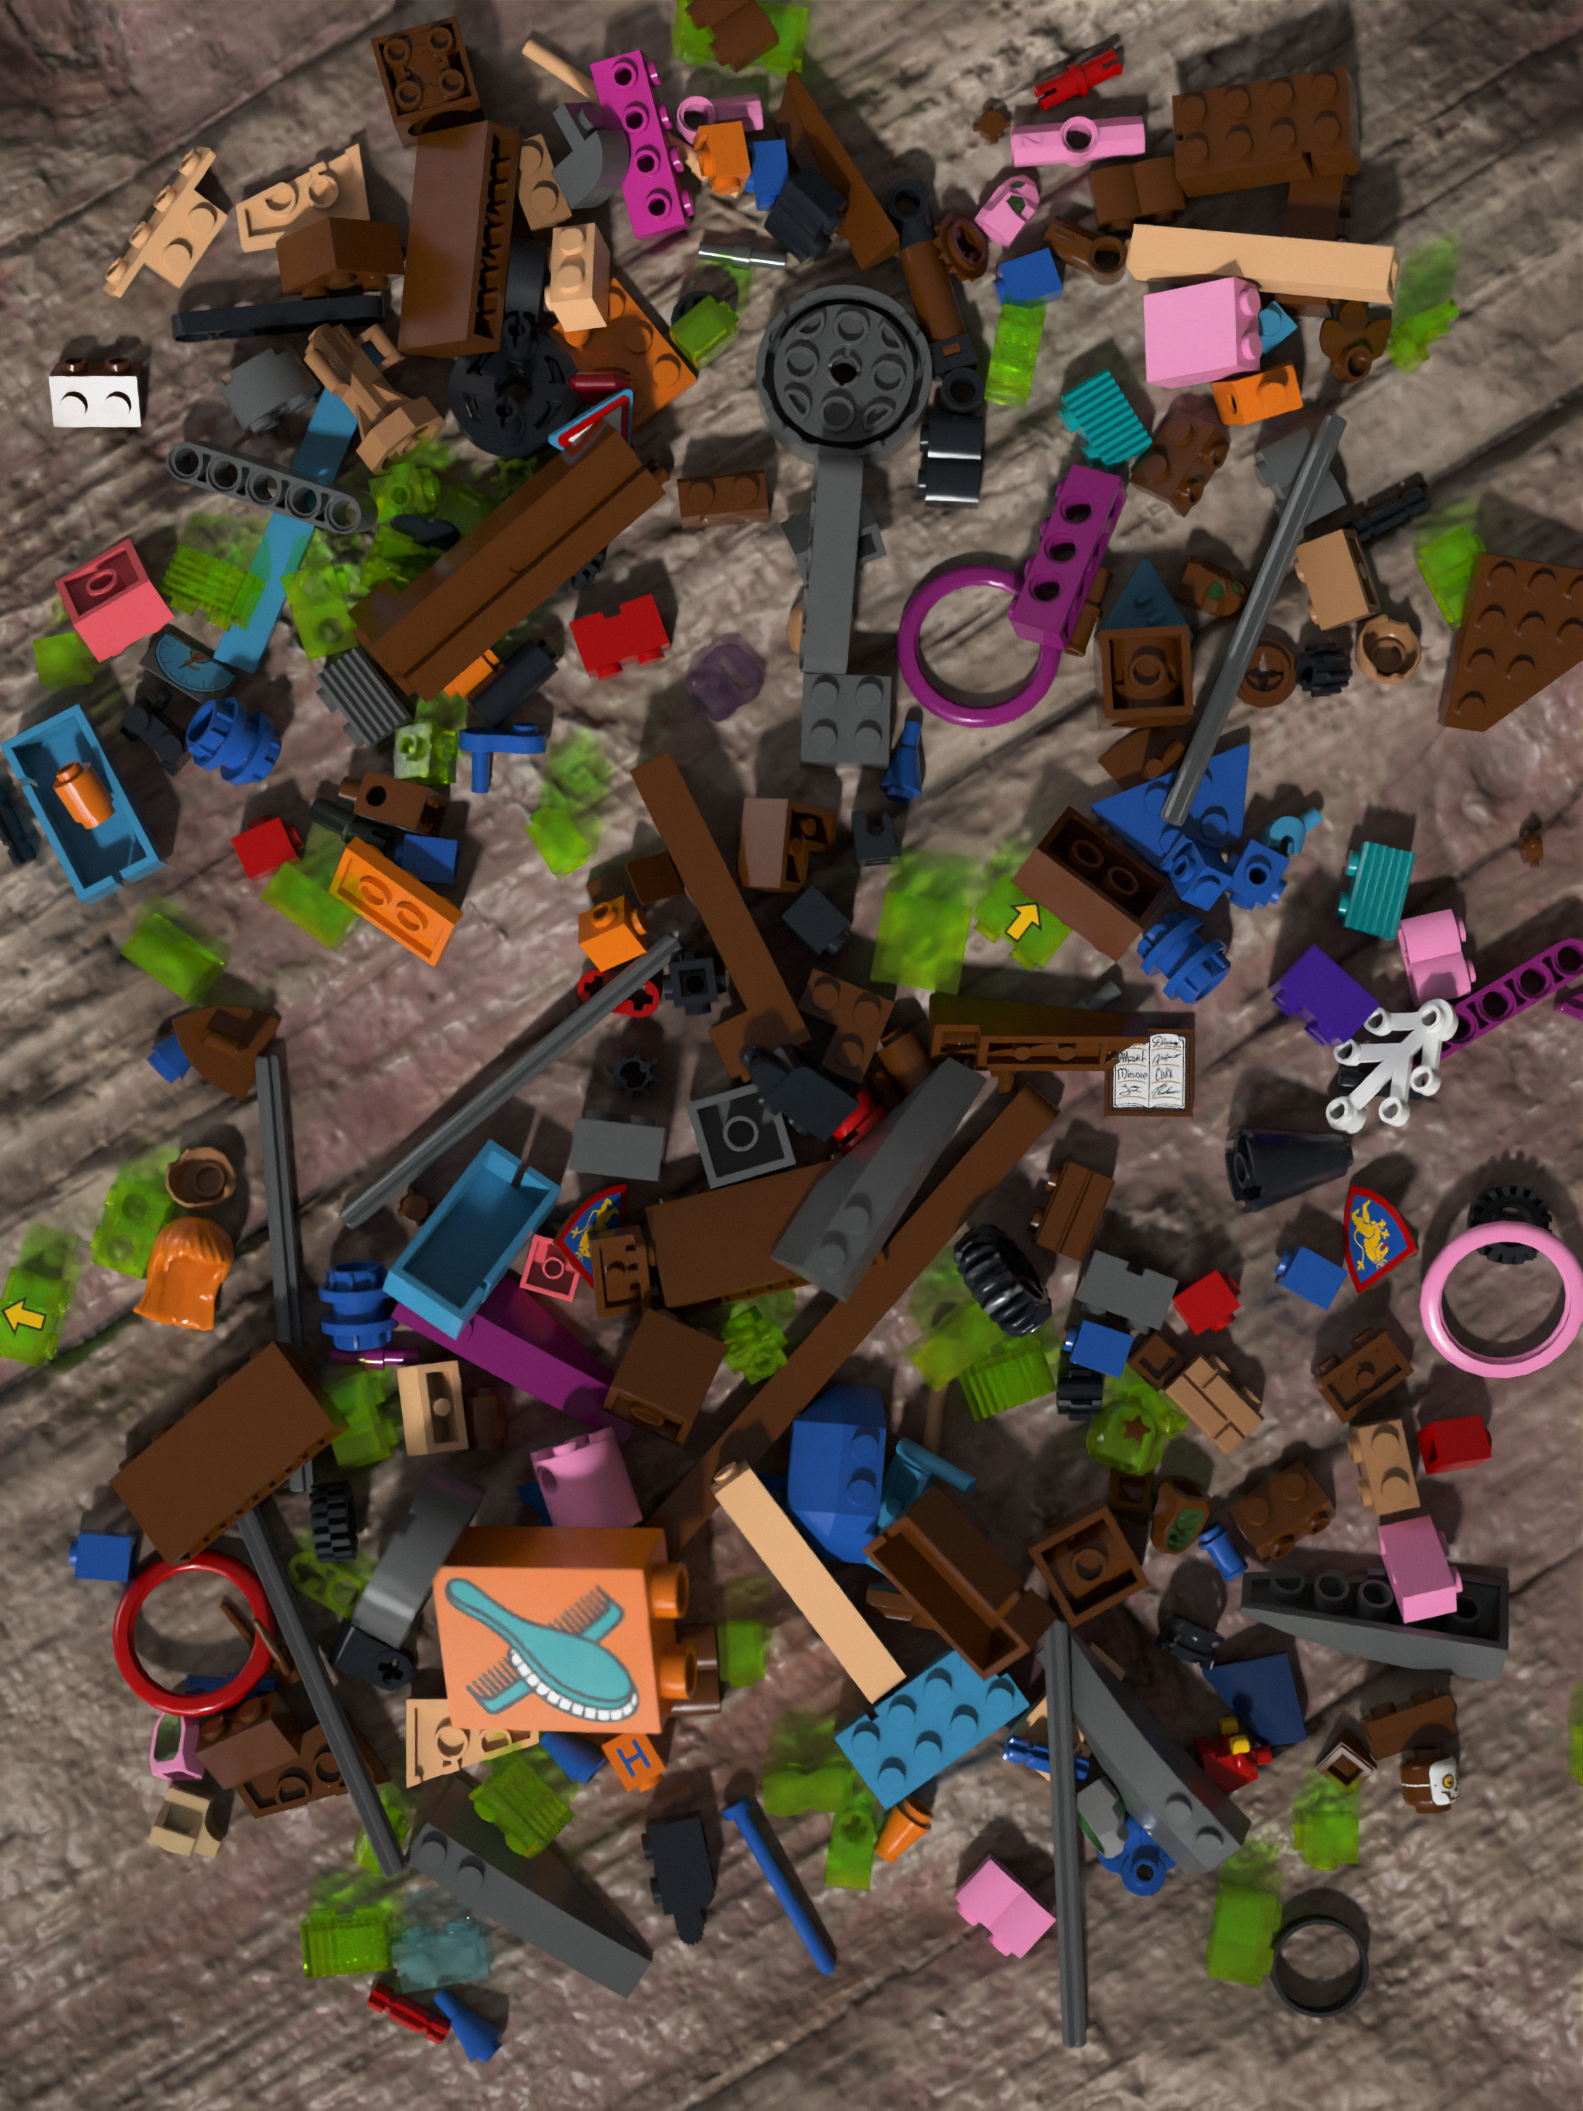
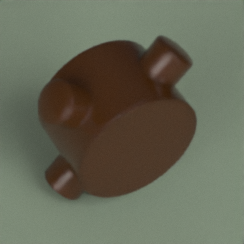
[973,106,1011,145]
[1519,830,1543,867]
[397,1188,436,1227]

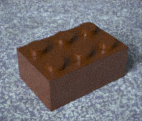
[1010,806,1173,962]

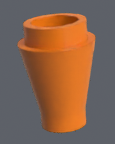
[873,1795,934,1863]

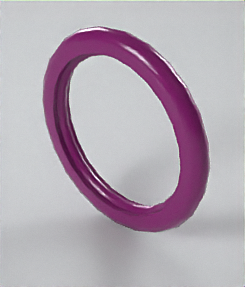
[897,564,1062,728]

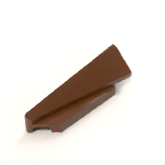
[775,69,900,273]
[929,993,1150,1071]

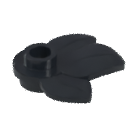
[389,514,461,564]

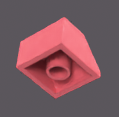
[54,538,175,663]

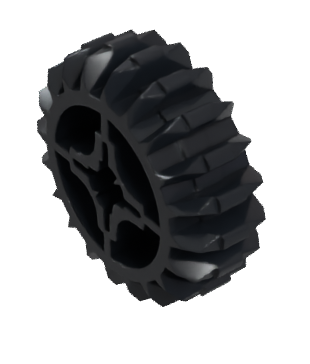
[953,1223,1052,1338]

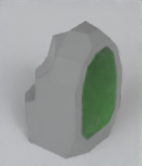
[1075,1776,1129,1858]

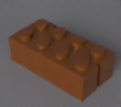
[1172,66,1361,198]
[862,1484,1058,1682]

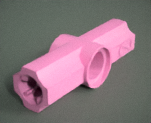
[1010,116,1145,168]

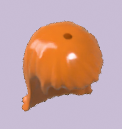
[133,1216,234,1331]

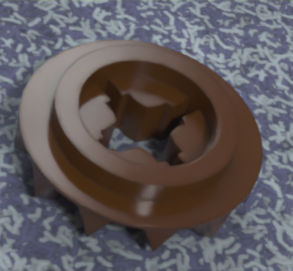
[933,212,988,282]
[1237,638,1297,709]

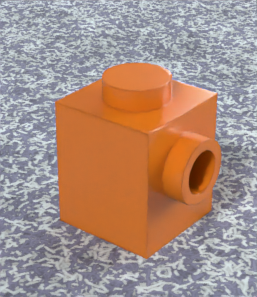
[578,895,650,972]

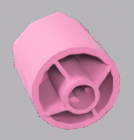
[529,1427,643,1528]

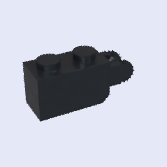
[738,1042,861,1142]
[641,1809,716,1946]

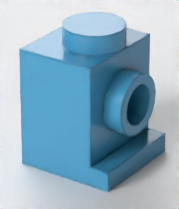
[1258,300,1298,365]

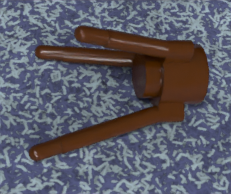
[220,1581,301,1687]

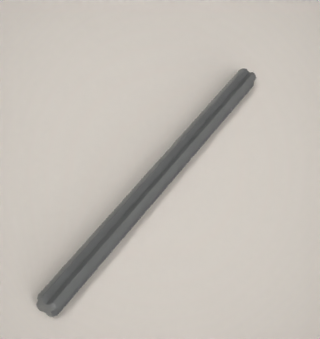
[1161,413,1347,826]
[339,933,683,1230]
[255,1055,316,1492]
[236,1505,408,1878]
[1043,1616,1087,2048]

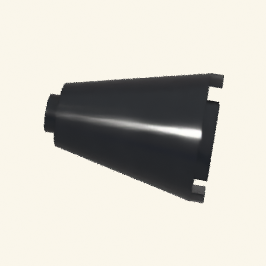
[1225,1125,1353,1213]

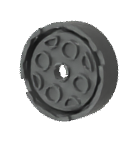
[756,285,932,468]
[351,1464,487,1649]

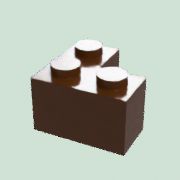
[276,217,405,301]
[736,798,838,893]
[797,968,895,1085]

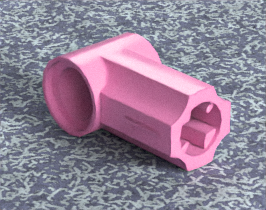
[676,93,764,148]

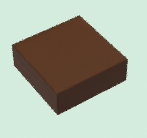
[1126,1330,1188,1393]

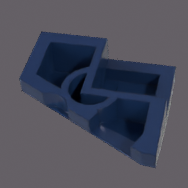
[1201,1651,1307,1746]

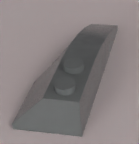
[770,1057,987,1303]
[1240,1567,1509,1683]
[1036,1626,1252,1875]
[404,1776,652,1999]

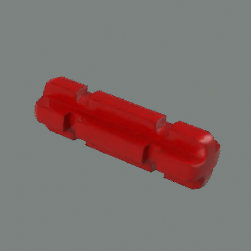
[367,1983,451,2044]

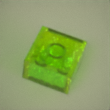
[869,892,973,995]

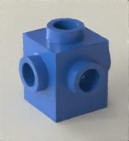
[1224,839,1291,912]

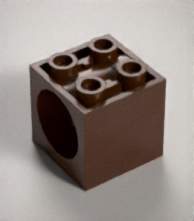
[370,16,485,149]
[1093,625,1194,730]
[602,1308,728,1447]
[1023,1498,1151,1628]

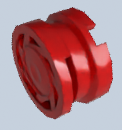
[830,1088,889,1154]

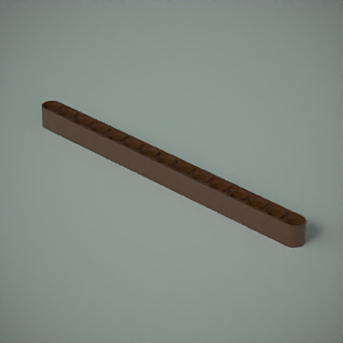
[640,1081,1061,1563]

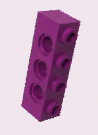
[1008,464,1128,651]

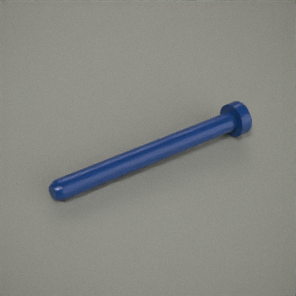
[721,1795,835,1975]

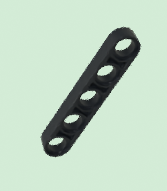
[171,295,385,343]

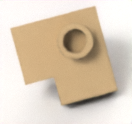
[147,1782,227,1859]

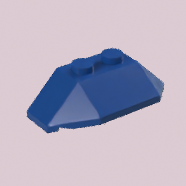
[785,1383,887,1564]

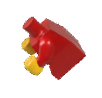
[1193,1716,1272,1793]

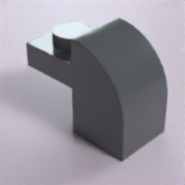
[551,102,629,209]

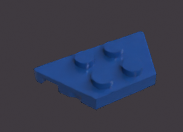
[1089,743,1250,872]

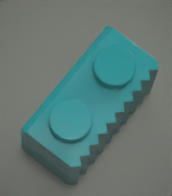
[1057,368,1152,474]
[1334,841,1416,941]

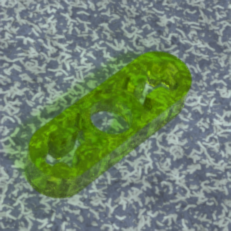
[287,1550,370,1621]

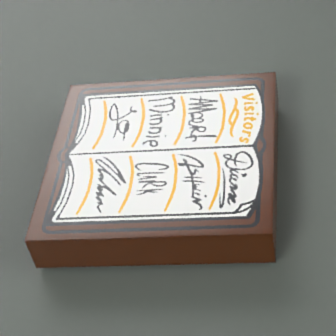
[1104,1028,1194,1117]

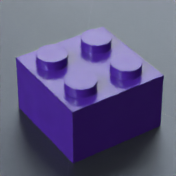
[1267,944,1381,1047]

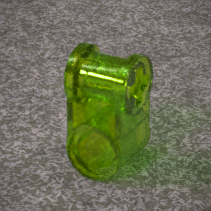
[824,1800,874,1891]

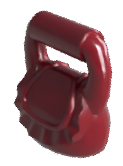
[568,367,638,406]

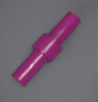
[331,1345,420,1370]

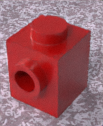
[231,814,305,882]
[1171,1268,1241,1336]
[1416,1415,1492,1475]

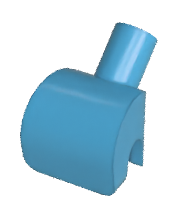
[1259,807,1323,855]

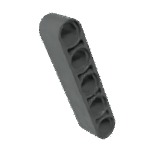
[167,441,378,534]
[799,454,863,675]

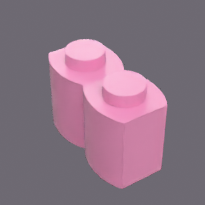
[1397,909,1476,1007]
[955,1853,1057,1959]

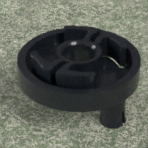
[448,316,581,458]

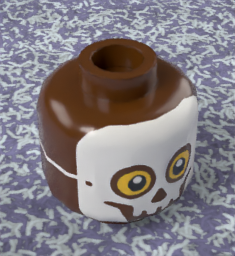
[1399,1745,1460,1814]

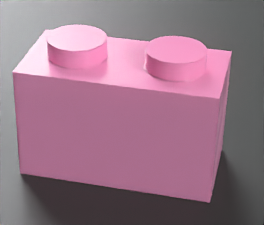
[1378,1515,1462,1623]

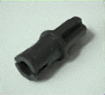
[308,798,395,857]

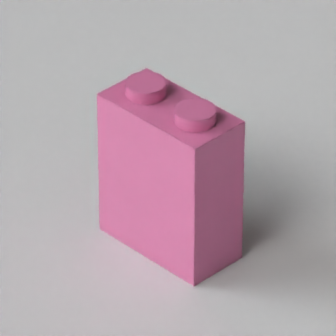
[1144,277,1263,389]

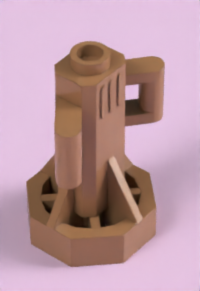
[304,323,447,478]

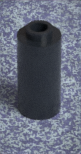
[466,638,559,730]

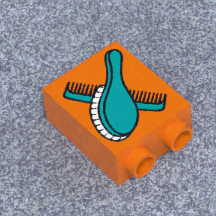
[433,1526,697,1734]

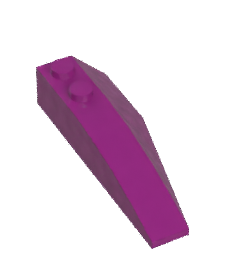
[391,1275,635,1444]

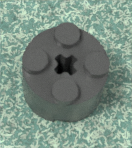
[217,341,320,437]

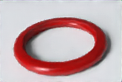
[112,1549,278,1717]

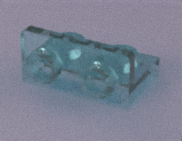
[391,1917,491,1993]

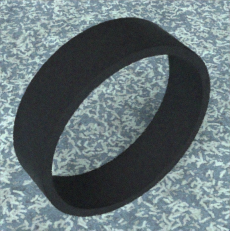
[1268,1914,1369,2018]

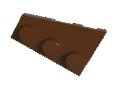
[233,1705,392,1819]

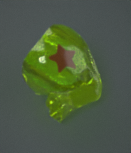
[1086,1384,1189,1476]

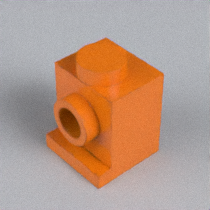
[693,121,751,195]

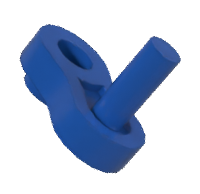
[459,722,547,793]

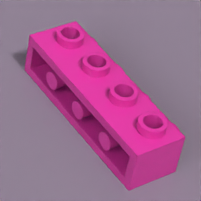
[590,49,695,242]

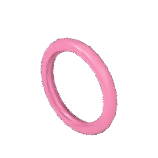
[1419,1221,1583,1378]

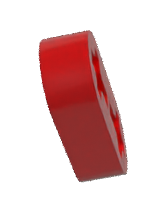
[578,970,660,1018]

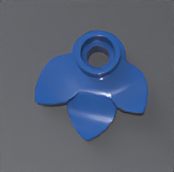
[1096,1813,1177,1897]

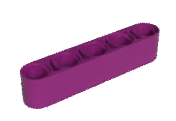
[1396,938,1583,1070]

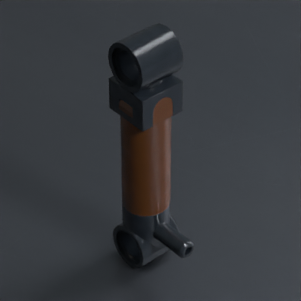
[885,179,985,416]

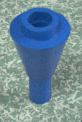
[879,721,922,804]
[433,1987,504,2064]

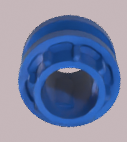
[186,697,282,786]
[1137,911,1231,1004]
[318,1261,399,1351]

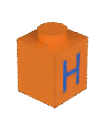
[601,1733,668,1792]

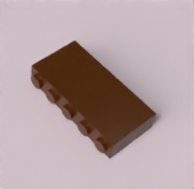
[397,120,521,361]
[645,1152,888,1317]
[109,1341,351,1566]

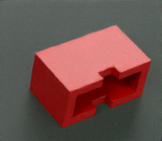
[569,593,671,681]

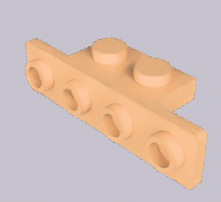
[103,147,228,298]

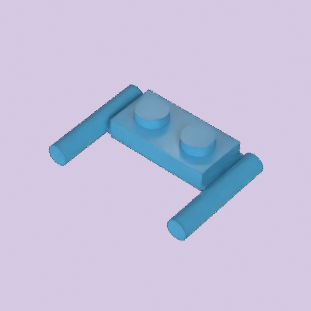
[866,1437,977,1574]

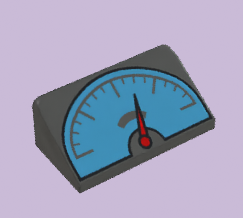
[139,630,240,705]

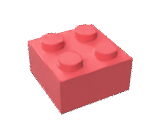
[519,1234,581,1302]

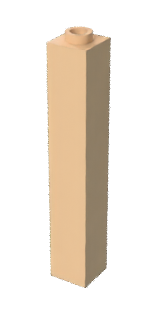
[1124,224,1401,304]
[710,1460,907,1704]

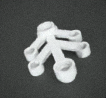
[1326,999,1458,1134]

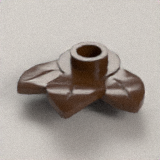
[1319,300,1392,384]

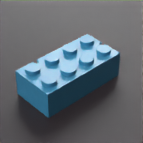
[0,704,168,905]
[382,1139,563,1340]
[833,1645,1031,1811]

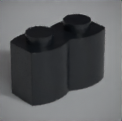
[763,164,848,264]
[917,414,983,509]

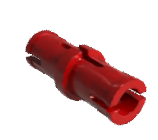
[1032,48,1123,112]

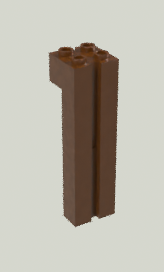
[347,417,666,704]
[629,751,812,1084]

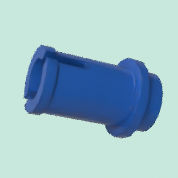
[1198,1521,1249,1581]

